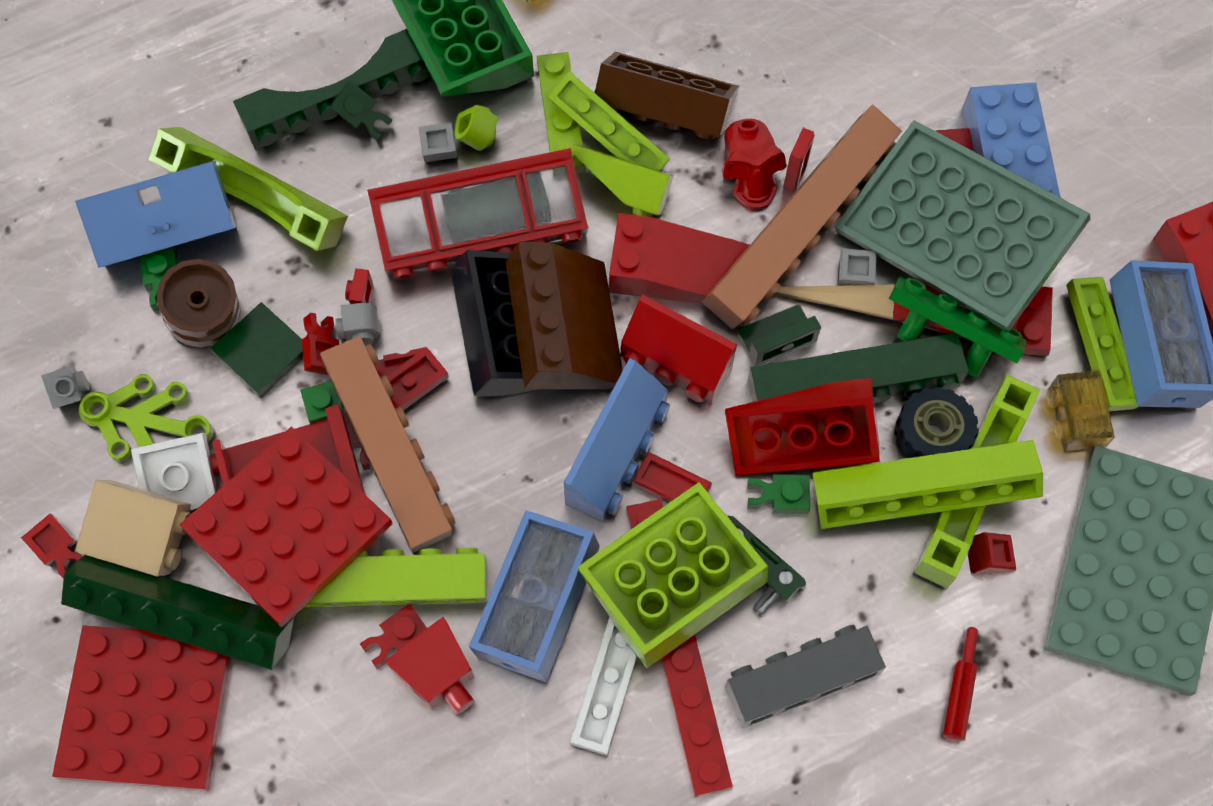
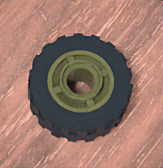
[895,387,979,458]

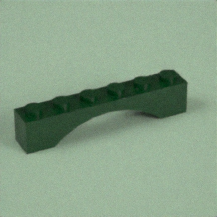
[233,29,430,149]

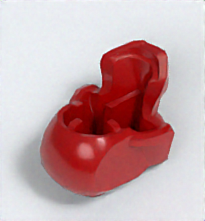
[721,119,787,210]

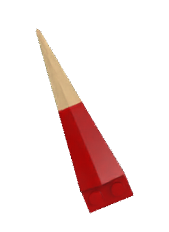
[775,284,1053,356]

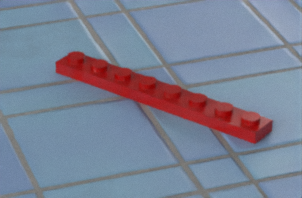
[626,499,733,798]

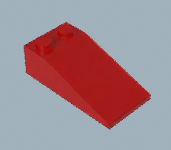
[1153,202,1213,337]
[609,213,750,304]
[725,378,880,476]

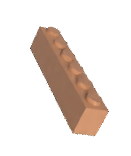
[320,336,456,554]

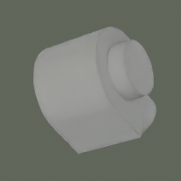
[335,303,380,346]
[41,366,89,409]

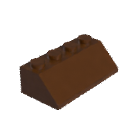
[595,52,739,139]

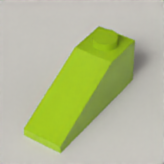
[571,145,674,217]

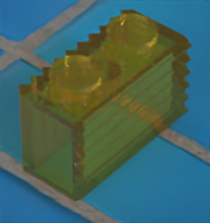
[1047,370,1115,451]

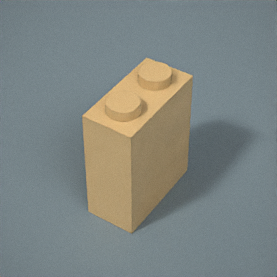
[75,480,191,577]

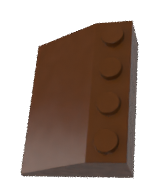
[506,242,623,389]

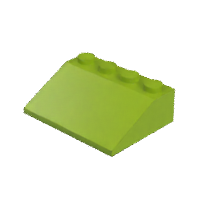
[577,482,768,668]

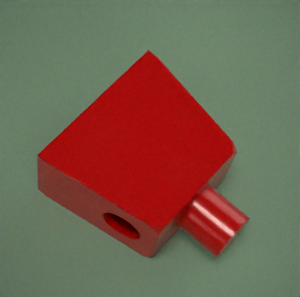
[385,617,475,715]

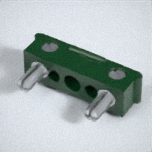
[727,516,806,614]

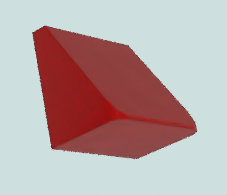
[968,532,1017,574]

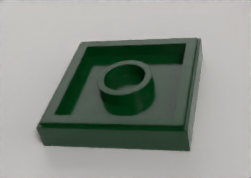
[210,302,303,397]

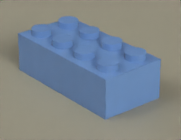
[962,82,1061,198]

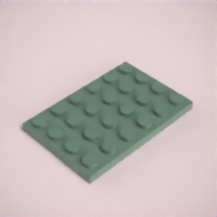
[835,120,1091,332]
[1044,445,1213,696]

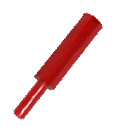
[943,627,978,741]

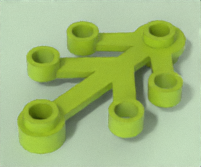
[79,374,213,463]

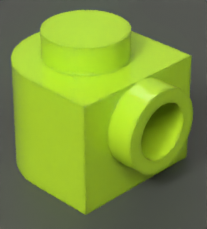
[454,105,498,151]

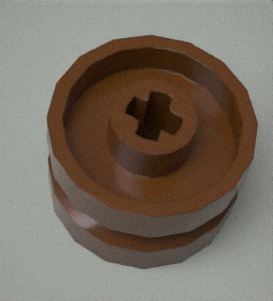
[156,259,241,348]

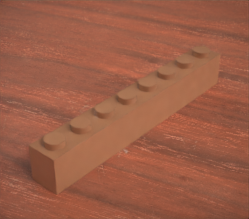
[702,104,902,329]

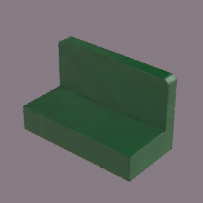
[738,305,821,366]

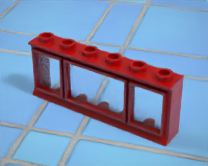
[367,148,589,279]

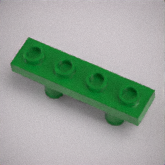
[889,276,1026,377]

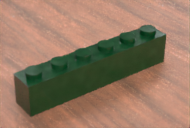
[747,333,968,403]
[61,555,294,670]

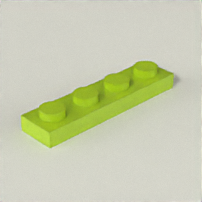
[536,52,586,176]
[548,71,671,171]
[1066,277,1138,412]

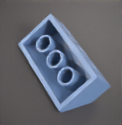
[563,358,670,523]

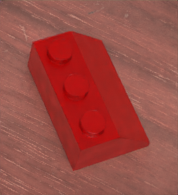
[620,294,737,405]

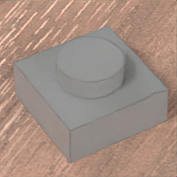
[419,122,457,162]
[839,248,876,286]

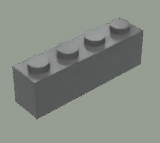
[725,624,886,729]

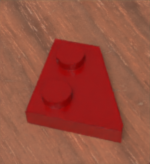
[374,347,449,411]

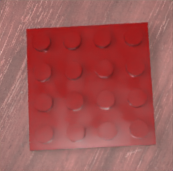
[179,426,393,628]
[52,625,231,791]

